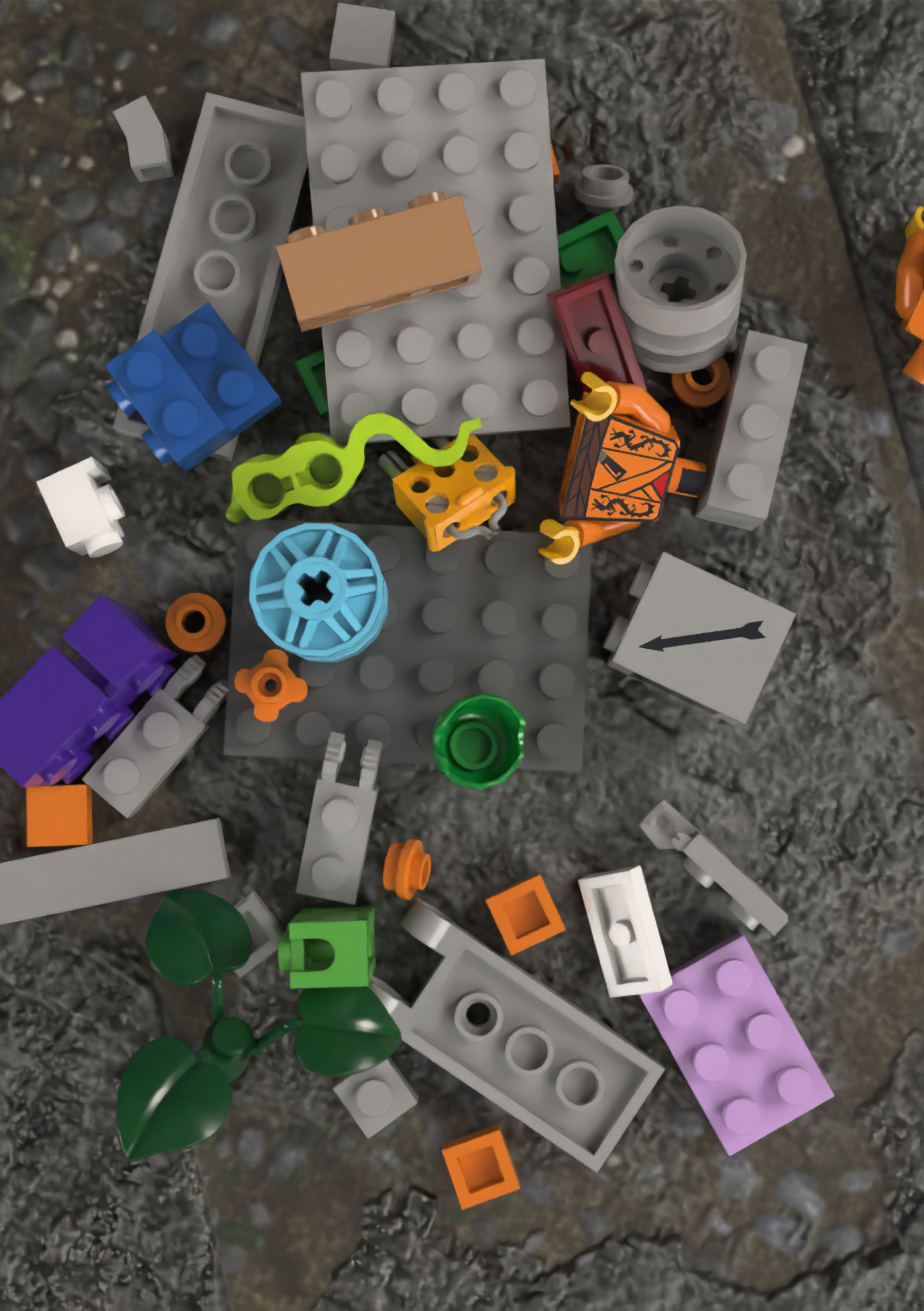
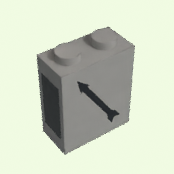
[603,552,796,725]

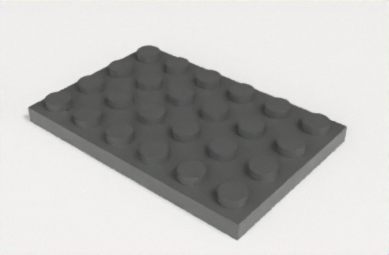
[223,518,592,772]

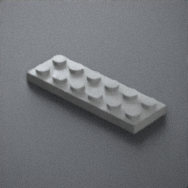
[113,92,309,462]

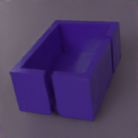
[0,594,181,787]

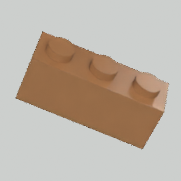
[276,191,483,332]

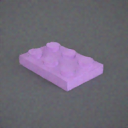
[638,932,834,1156]

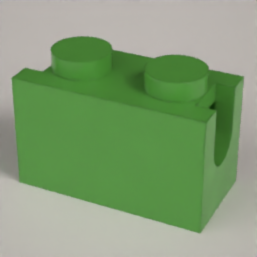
[278,906,376,989]

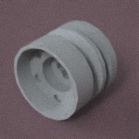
[614,205,747,374]

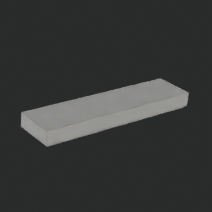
[0,818,231,925]

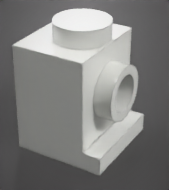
[36,457,125,558]

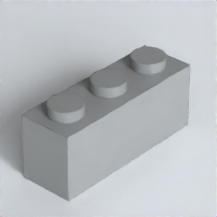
[695,330,808,531]

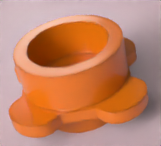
[234,649,308,722]

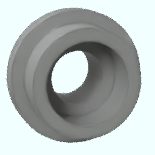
[574,164,633,214]

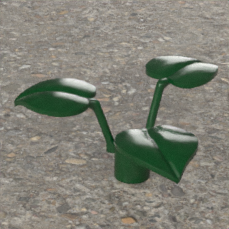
[116,889,402,1162]

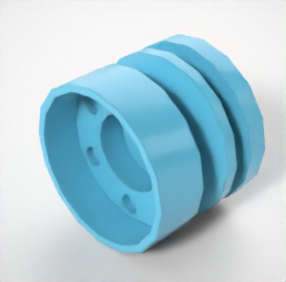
[249,523,389,663]

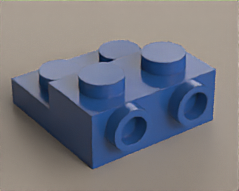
[104,302,282,472]

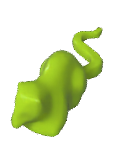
[226,412,482,523]

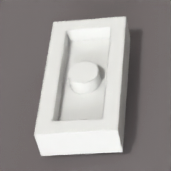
[578,865,673,998]

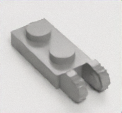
[82,655,231,818]
[296,731,382,905]

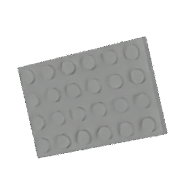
[301,59,571,445]

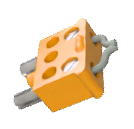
[378,434,516,552]

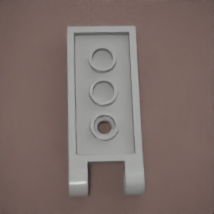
[367,898,665,1173]

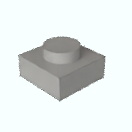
[333,1057,418,1139]

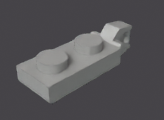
[638,797,789,936]

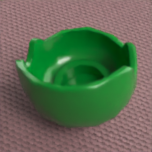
[432,693,526,790]

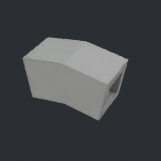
[113,95,175,182]

